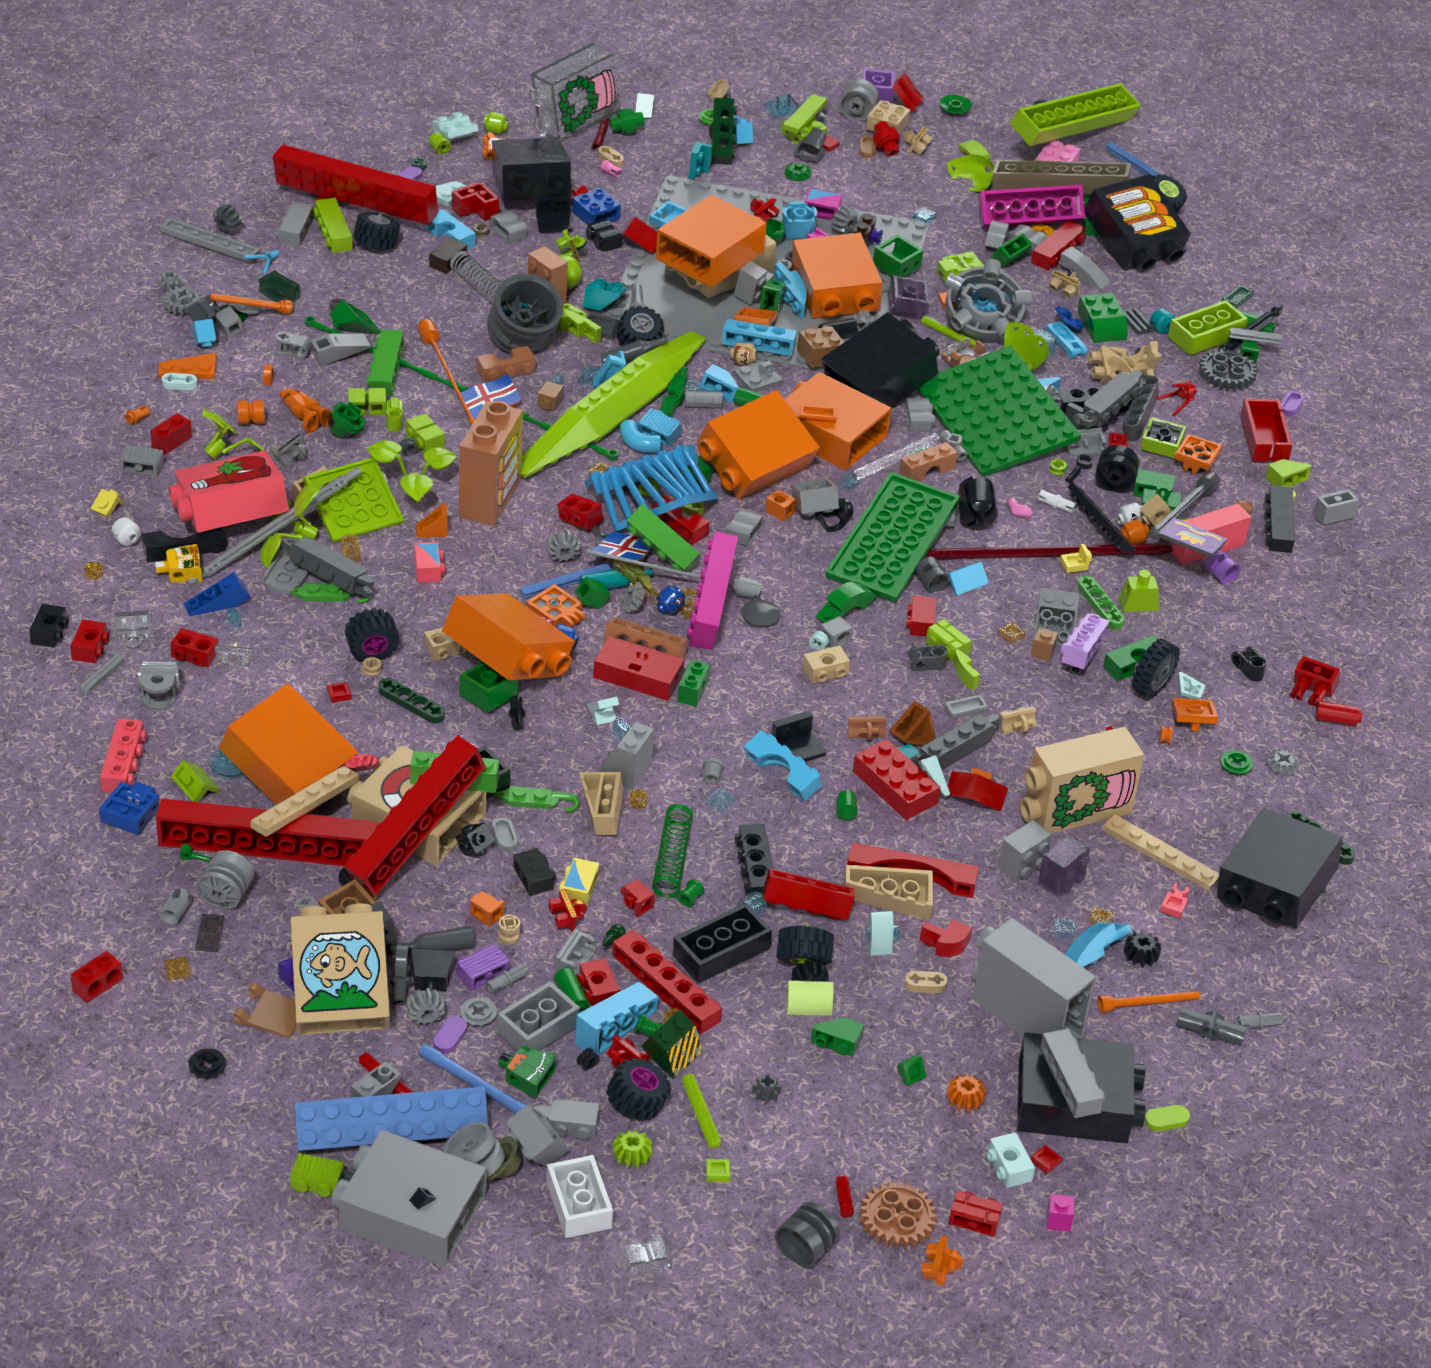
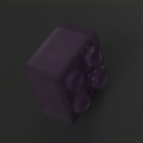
[887,275,930,319]
[1038,834,1090,897]

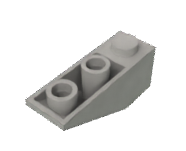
[311,334,371,367]

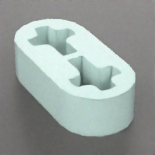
[162,373,197,390]

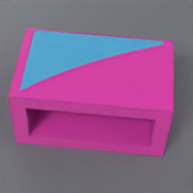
[804,188,842,219]

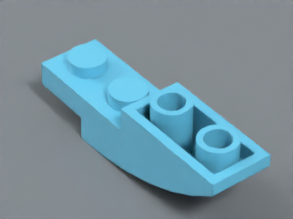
[773,262,806,318]
[1065,922,1132,967]

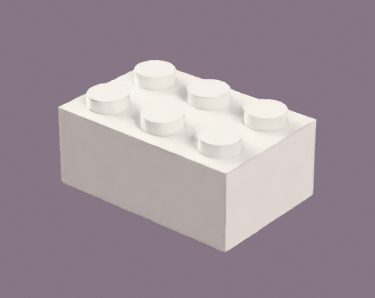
[546,1155,613,1238]

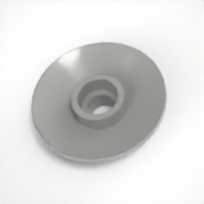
[226,293,261,314]

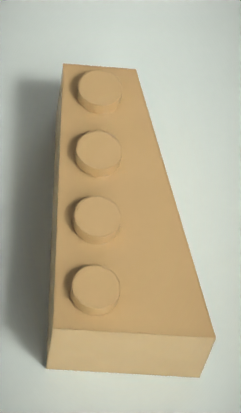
[843,865,933,920]

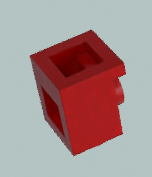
[621,879,655,917]

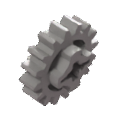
[163,286,203,316]

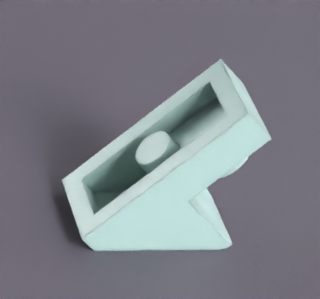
[587,697,619,725]

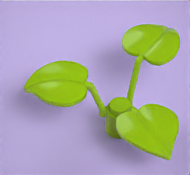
[202,408,268,459]
[367,440,457,502]
[260,486,320,568]

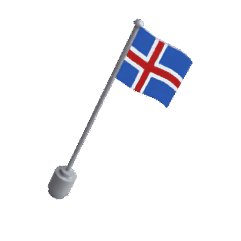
[585,531,762,599]

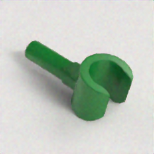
[180,844,210,862]

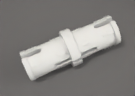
[1038,490,1077,514]

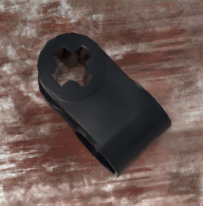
[1231,646,1266,682]

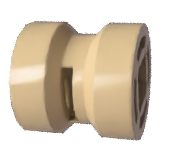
[498,914,521,945]

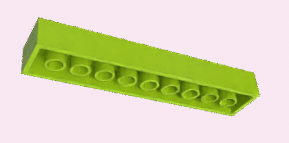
[1010,83,1141,146]

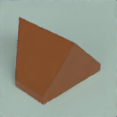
[889,701,936,746]

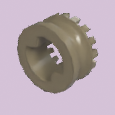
[473,223,489,238]

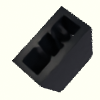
[412,949,455,992]

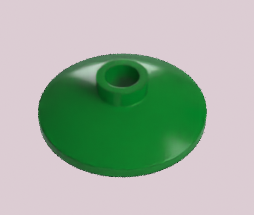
[939,95,972,114]

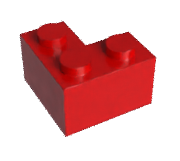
[452,182,499,220]

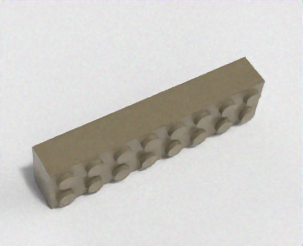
[993,160,1131,196]

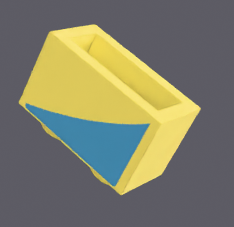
[559,858,599,906]

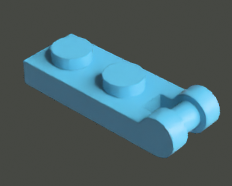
[1046,321,1087,358]

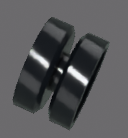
[1095,445,1140,493]

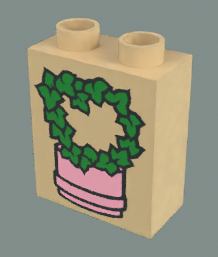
[1019,727,1145,834]

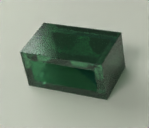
[259,270,300,303]

